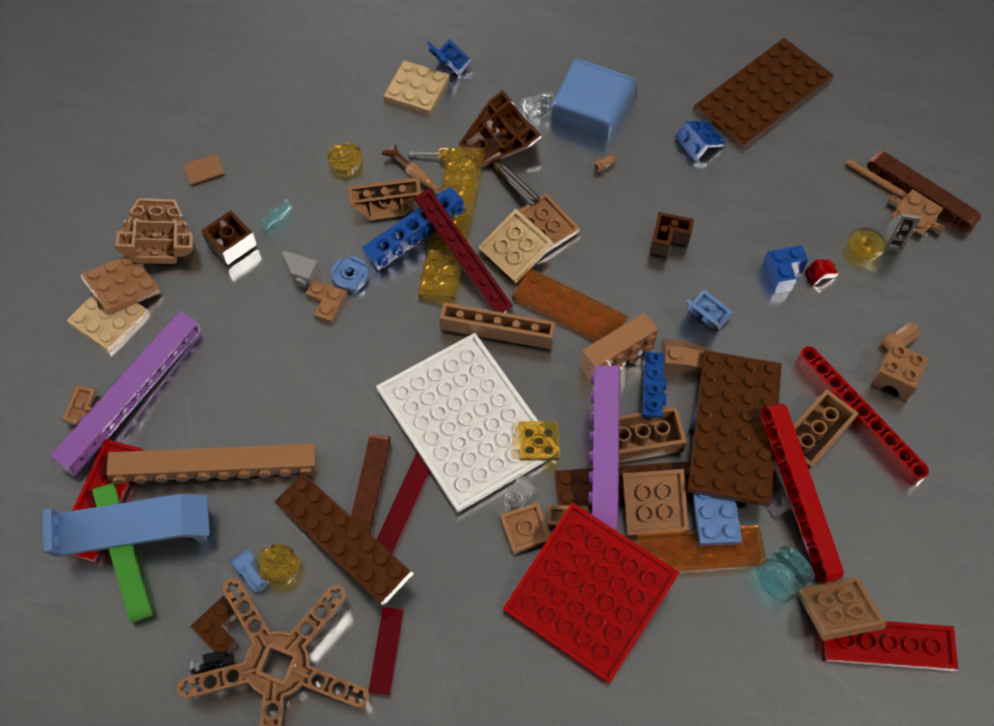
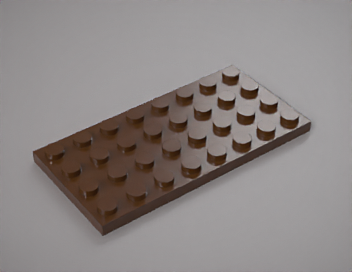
[693,38,834,150]
[687,350,782,507]

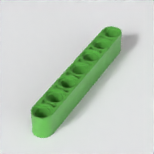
[92,483,153,623]

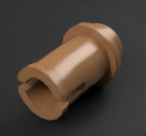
[593,153,616,172]

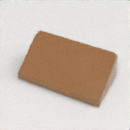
[183,154,224,185]

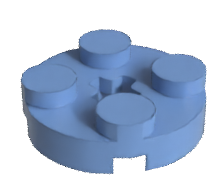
[331,256,369,293]

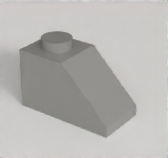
[282,250,320,288]

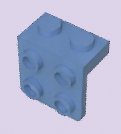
[686,289,734,330]

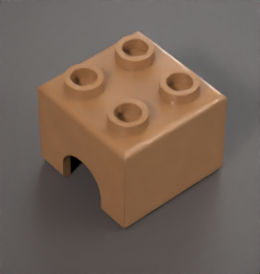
[871,342,930,401]

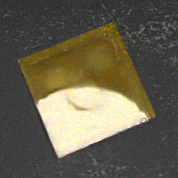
[519,421,560,461]

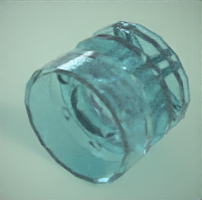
[756,545,815,603]

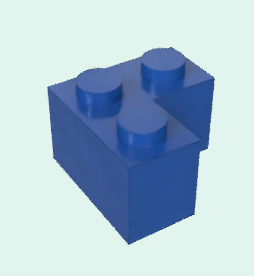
[763,245,808,294]

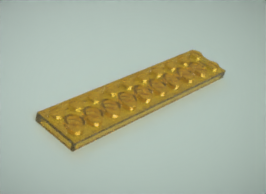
[417,147,485,300]

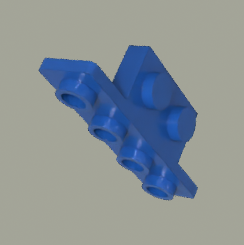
[642,352,667,418]

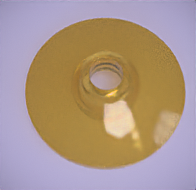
[848,228,885,260]

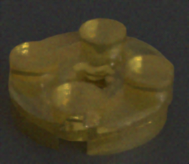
[327,142,363,176]
[257,544,301,584]

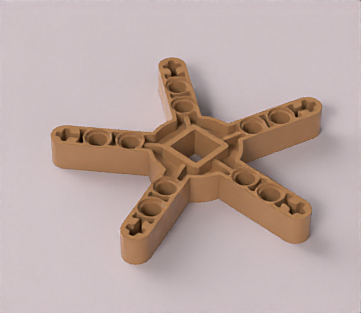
[177,578,369,726]

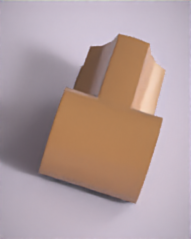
[881,323,921,350]

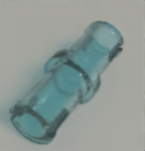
[259,200,293,230]

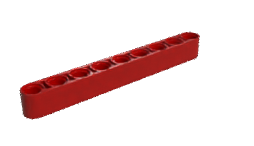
[796,346,929,486]
[761,403,844,584]

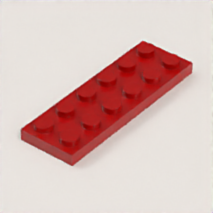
[69,439,144,562]
[824,621,959,671]

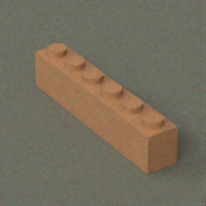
[439,302,556,349]

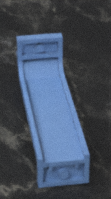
[43,494,210,557]

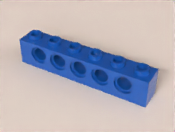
[362,186,466,271]

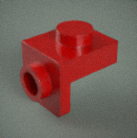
[805,259,839,285]

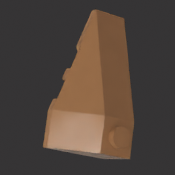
[663,338,715,376]

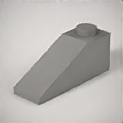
[885,214,921,250]

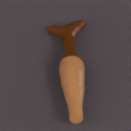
[382,145,440,193]

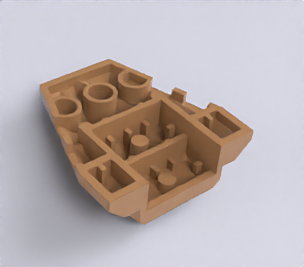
[115,198,193,264]

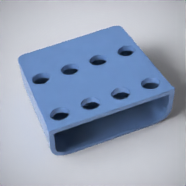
[550,59,638,140]

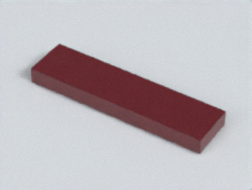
[368,607,404,697]

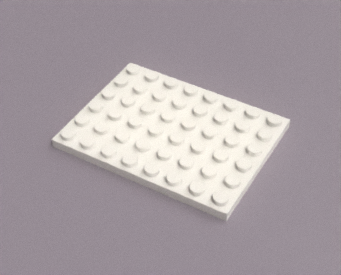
[376,333,559,513]

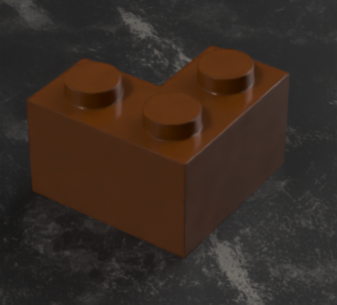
[650,212,694,257]
[190,595,240,656]

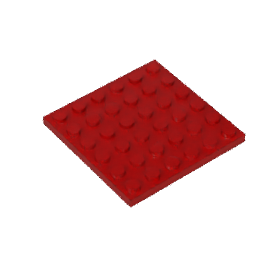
[502,502,680,683]

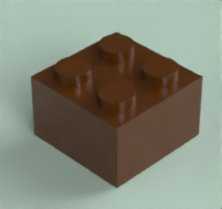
[201,210,257,265]

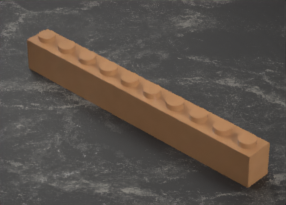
[107,443,316,485]

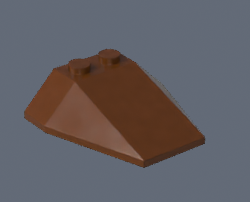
[458,90,542,169]

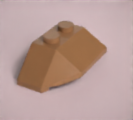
[347,177,421,220]

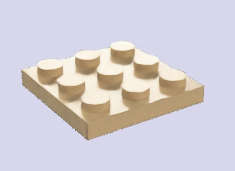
[384,60,450,115]
[478,209,555,283]
[66,295,149,353]

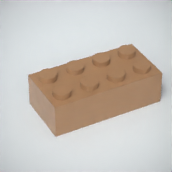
[579,313,658,385]
[794,389,859,471]
[619,407,687,463]

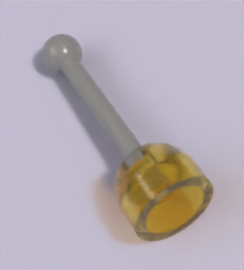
[408,147,450,161]

